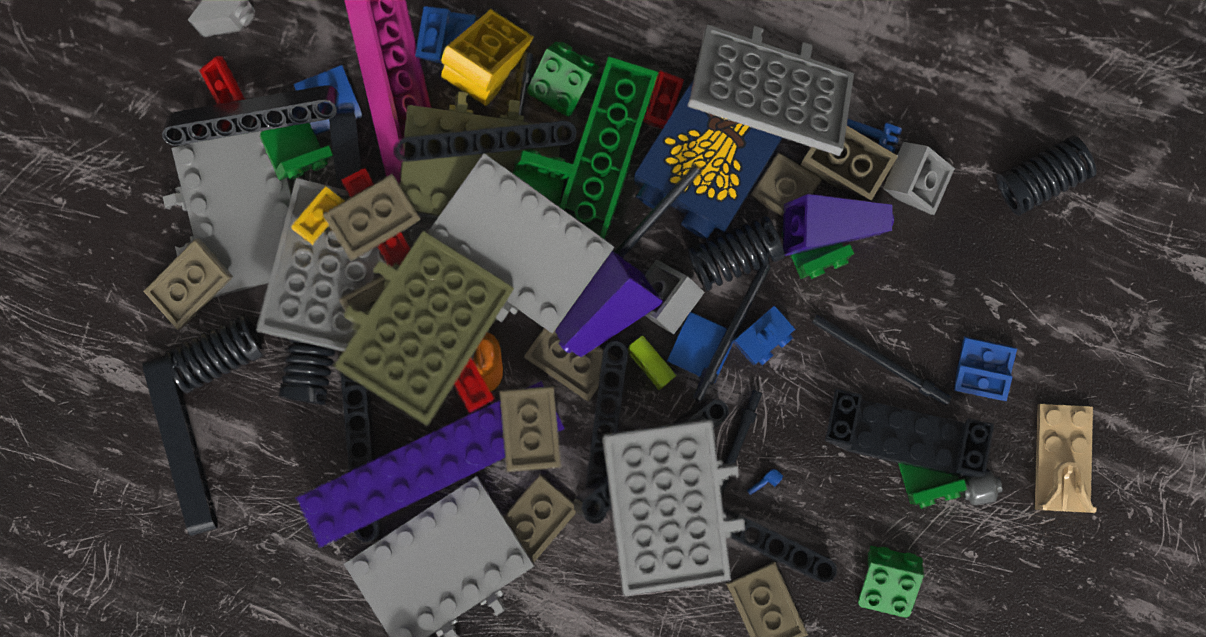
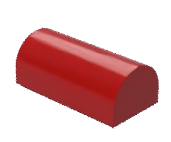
[199,56,245,104]
[644,71,684,129]

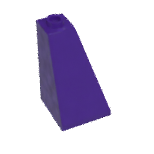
[783,194,894,256]
[555,251,663,357]

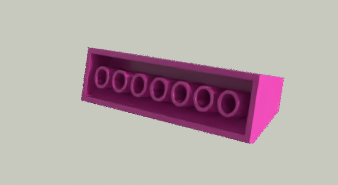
[344,0,431,184]

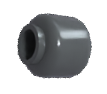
[961,469,1002,505]

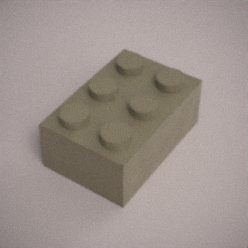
[800,126,898,202]

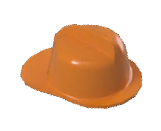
[473,332,503,391]

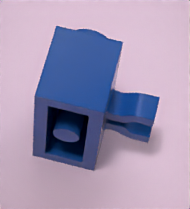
[733,306,795,366]

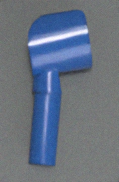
[747,469,783,495]

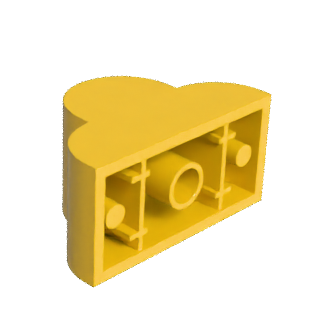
[441,9,533,106]

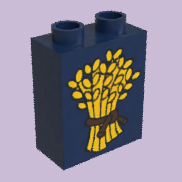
[634,79,783,240]

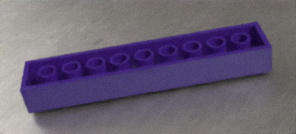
[297,381,564,547]

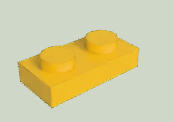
[291,186,345,245]

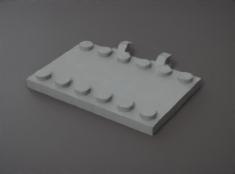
[688,25,854,155]
[163,131,292,298]
[427,154,614,333]
[603,420,745,596]
[344,476,535,637]

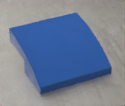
[415,6,478,63]
[294,65,363,135]
[667,312,737,383]
[954,336,1017,401]

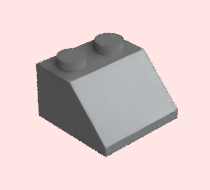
[188,0,255,37]
[883,142,955,215]
[645,260,705,334]

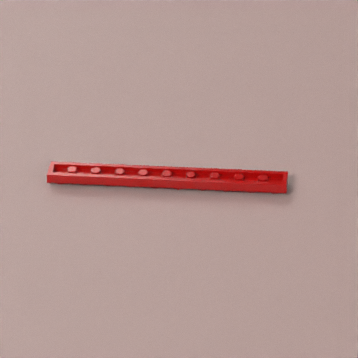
[342,168,494,413]

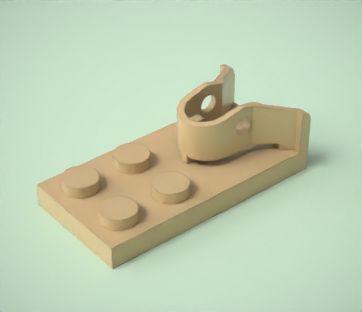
[1035,404,1096,513]

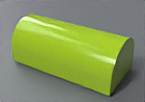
[627,336,677,390]

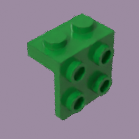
[527,42,600,116]
[260,123,333,181]
[512,150,573,207]
[781,231,854,279]
[898,463,967,508]
[858,546,924,617]

